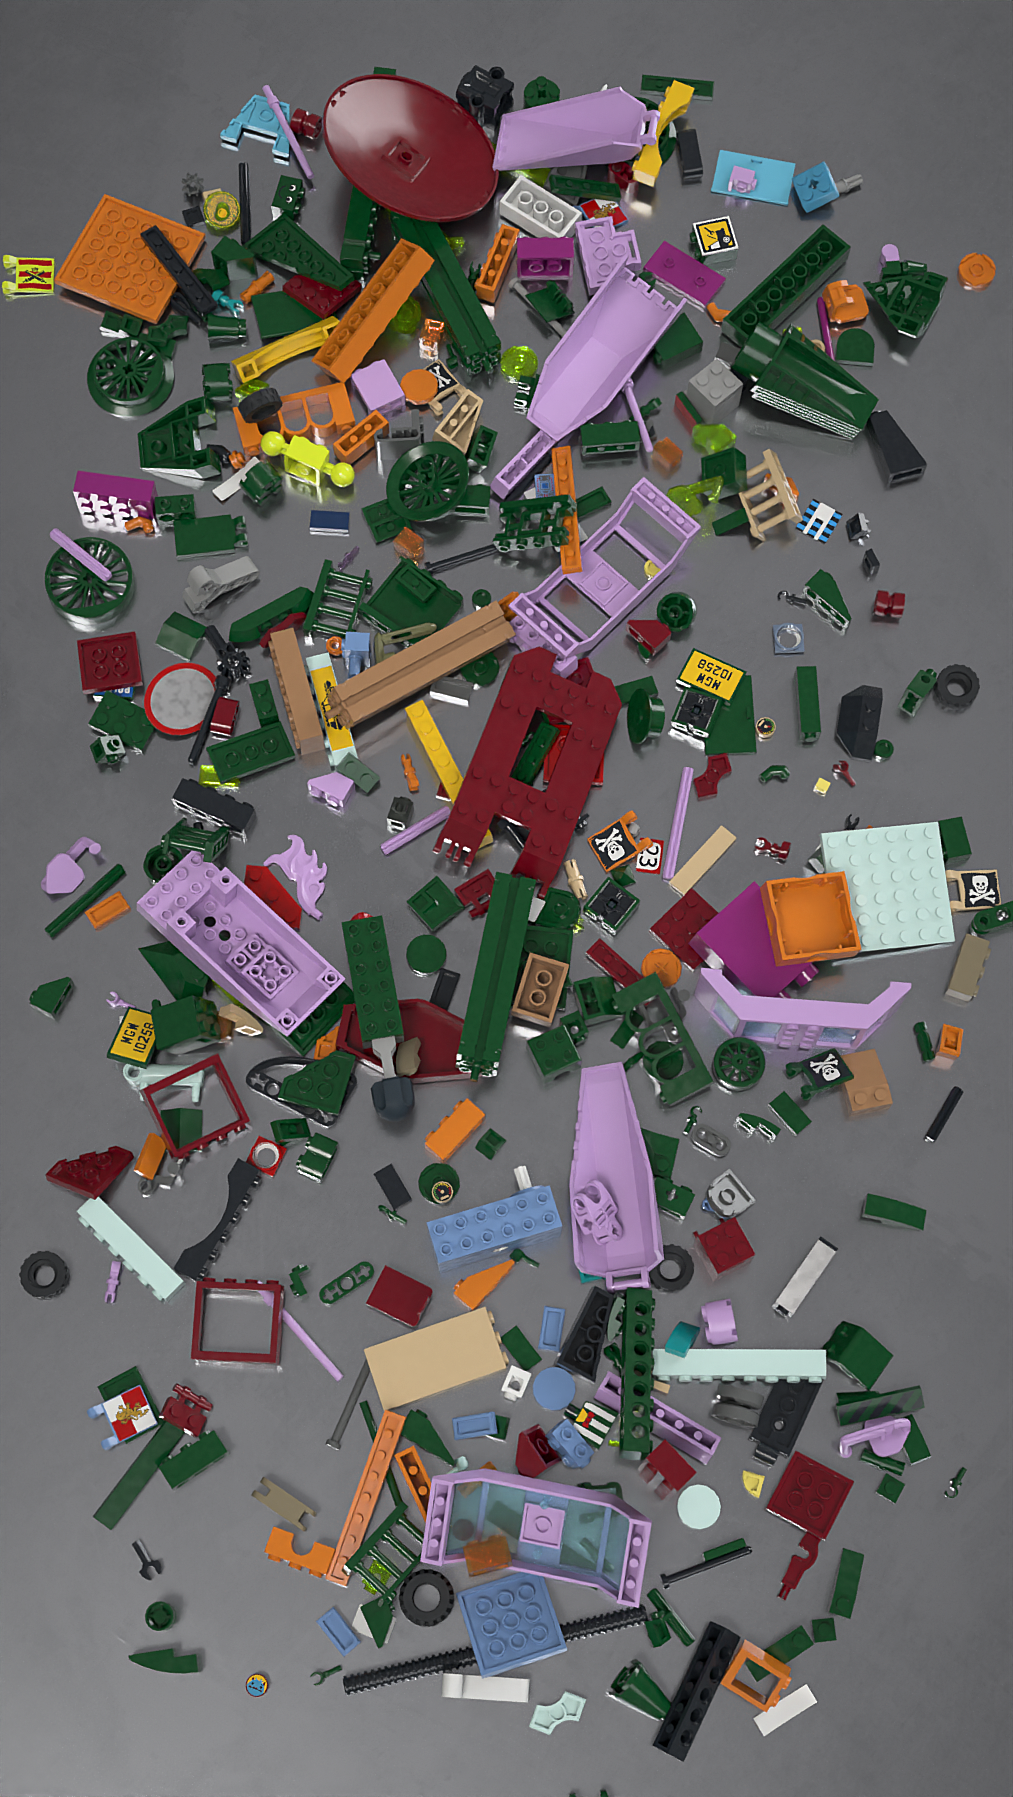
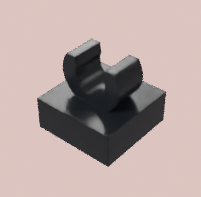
[846,513,871,540]

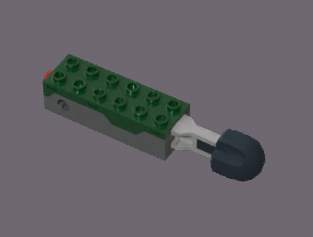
[341,912,415,1122]

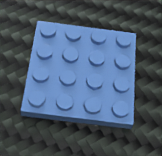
[456,1572,567,1679]

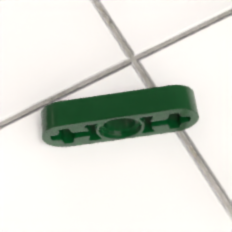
[319,1261,374,1306]

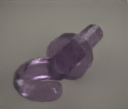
[338,546,360,569]

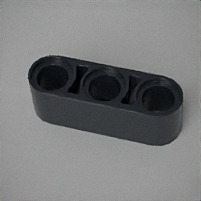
[676,129,703,179]

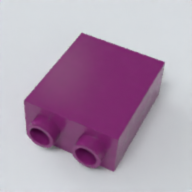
[688,881,819,999]

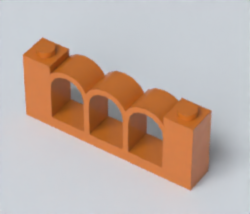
[233,382,356,457]

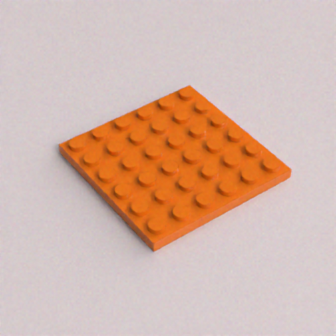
[54,194,206,324]

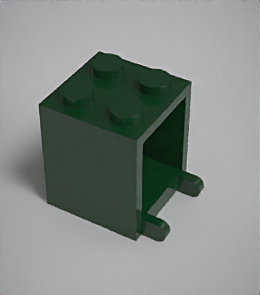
[150,995,221,1055]

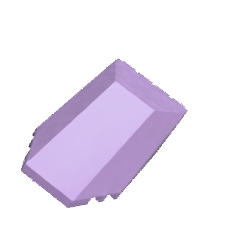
[526,253,687,442]

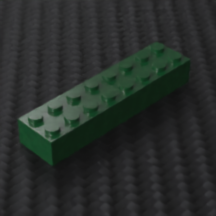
[721,224,851,347]

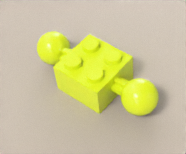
[261,431,355,487]

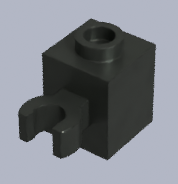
[387,796,414,830]

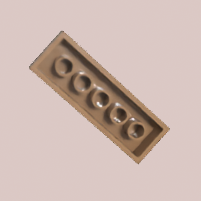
[268,628,325,755]

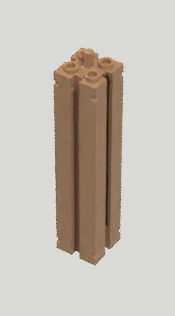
[325,600,516,730]

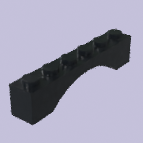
[173,1158,262,1283]

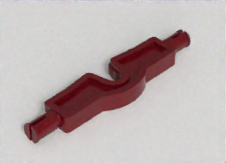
[777,1532,821,1601]

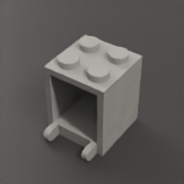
[683,358,743,428]

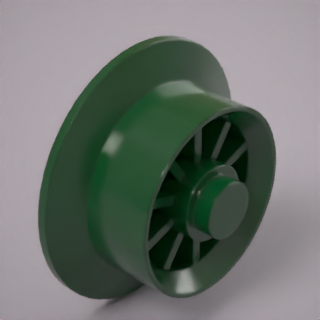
[627,688,665,744]

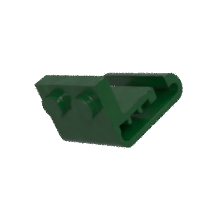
[822,1321,893,1391]

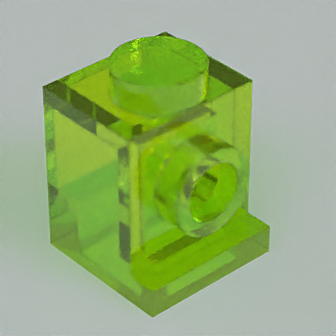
[362,1559,392,1595]

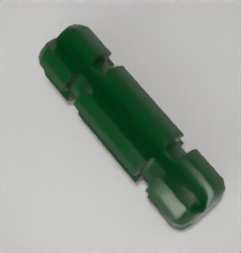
[914,1022,935,1062]

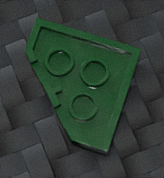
[278,1050,356,1116]

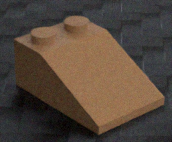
[841,1049,893,1117]

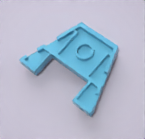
[220,94,290,158]

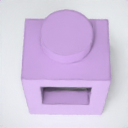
[728,166,757,194]

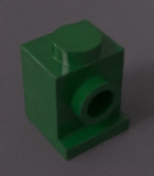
[559,1010,589,1045]

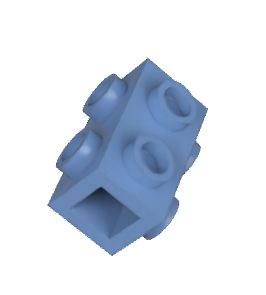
[545,1419,595,1469]

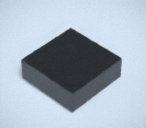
[182,206,205,228]
[863,548,880,575]

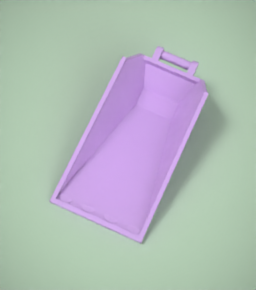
[493,86,660,171]

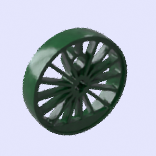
[45,537,135,625]

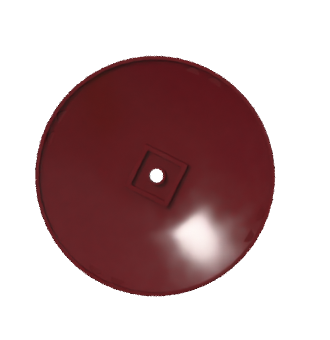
[322,74,499,222]

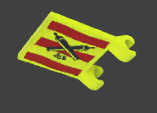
[2,255,54,294]

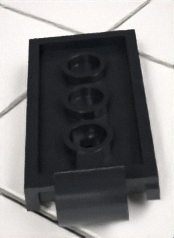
[749,1379,824,1467]

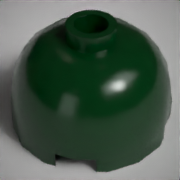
[657,592,697,632]

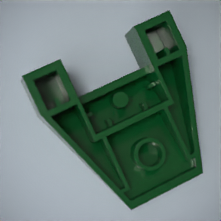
[137,396,221,479]

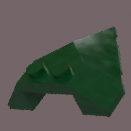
[863,272,948,338]
[138,934,229,1001]

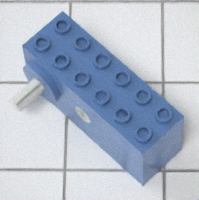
[427,1166,562,1273]

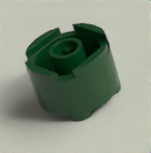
[523,76,560,109]
[202,363,233,403]
[239,460,283,506]
[143,845,183,886]

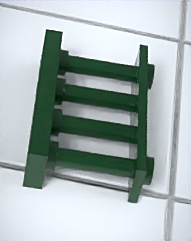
[303,559,373,639]
[161,817,230,863]
[341,1501,424,1607]

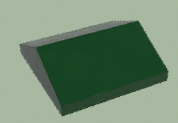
[155,611,207,661]
[160,1108,203,1152]

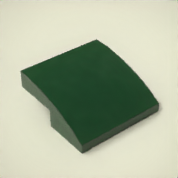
[361,499,412,543]

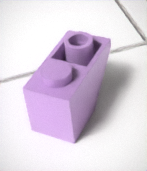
[307,772,355,807]

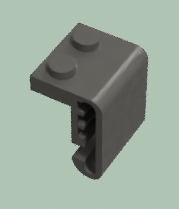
[374,409,424,460]

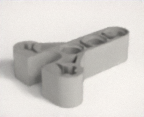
[182,556,260,614]

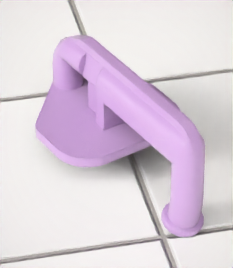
[41,836,101,894]
[840,1416,911,1458]

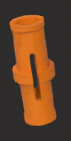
[239,271,275,304]

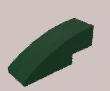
[862,1193,927,1231]
[129,1648,200,1674]

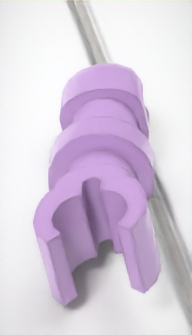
[104,1261,121,1303]

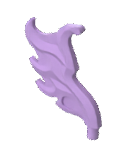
[264,835,327,920]

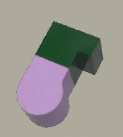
[880,244,901,282]

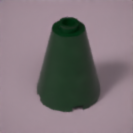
[609,1659,671,1721]

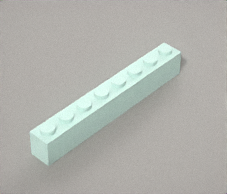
[653,1349,826,1383]

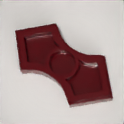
[259,612,307,648]
[693,753,732,800]

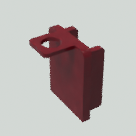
[366,1265,433,1327]

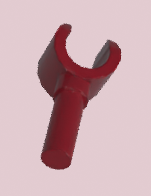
[833,761,856,786]

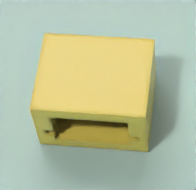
[814,778,831,794]

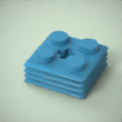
[792,162,839,213]

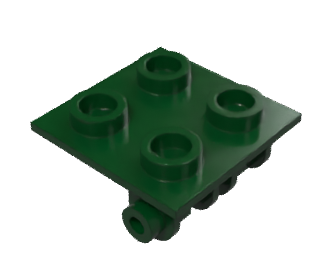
[525,280,575,323]

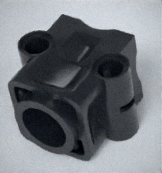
[456,65,514,131]

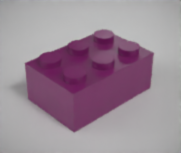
[517,236,574,278]

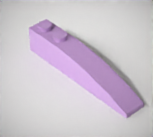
[490,430,557,500]

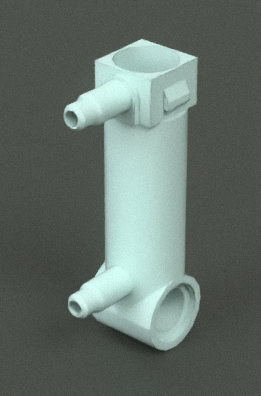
[123,1064,205,1102]

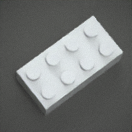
[499,175,582,238]

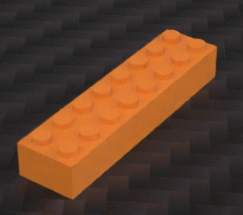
[311,238,435,383]

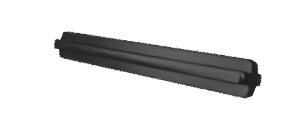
[238,162,251,245]

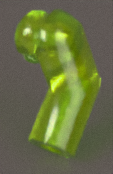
[442,231,465,250]

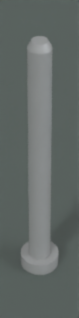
[508,277,567,337]

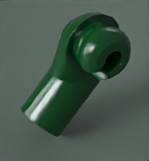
[759,765,790,783]

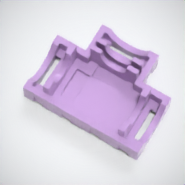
[575,216,641,296]

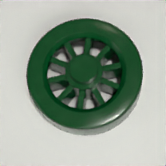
[713,1037,766,1091]

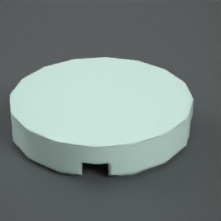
[677,1485,721,1530]

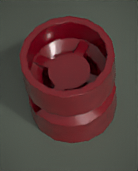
[290,108,322,140]
[874,590,905,618]

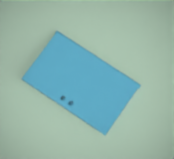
[711,150,795,205]

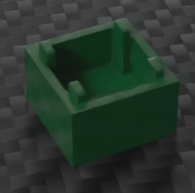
[701,447,748,501]

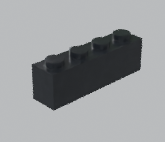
[172,778,256,836]

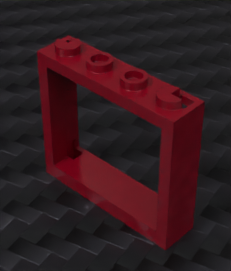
[140,1053,250,1160]
[191,1277,285,1364]

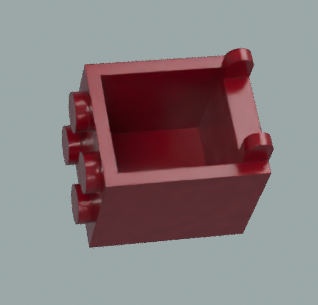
[692,1217,756,1282]

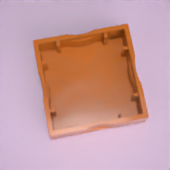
[760,871,862,967]

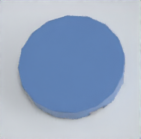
[533,1367,575,1411]

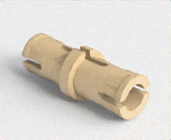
[564,859,588,901]

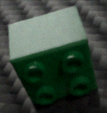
[526,1024,582,1084]

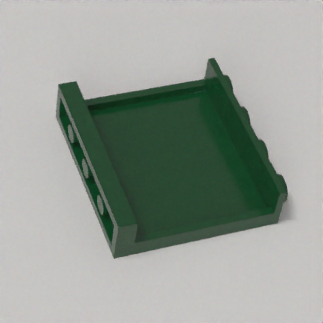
[358,556,464,648]

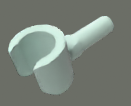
[446,1456,468,1474]

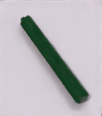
[44,864,126,937]

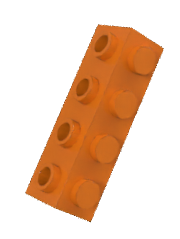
[474,224,520,303]

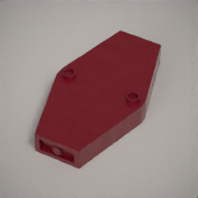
[336,998,482,1083]

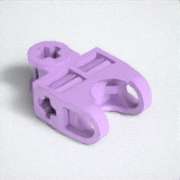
[570,1180,622,1246]

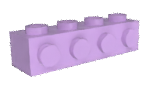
[509,615,578,679]

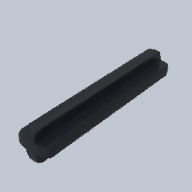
[926,1086,963,1142]

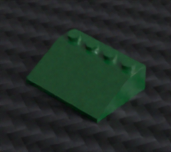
[262,981,355,1056]

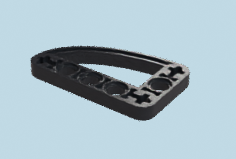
[246,1056,357,1128]

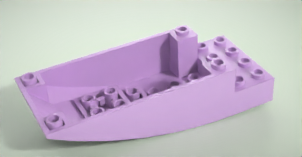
[137,851,345,1037]

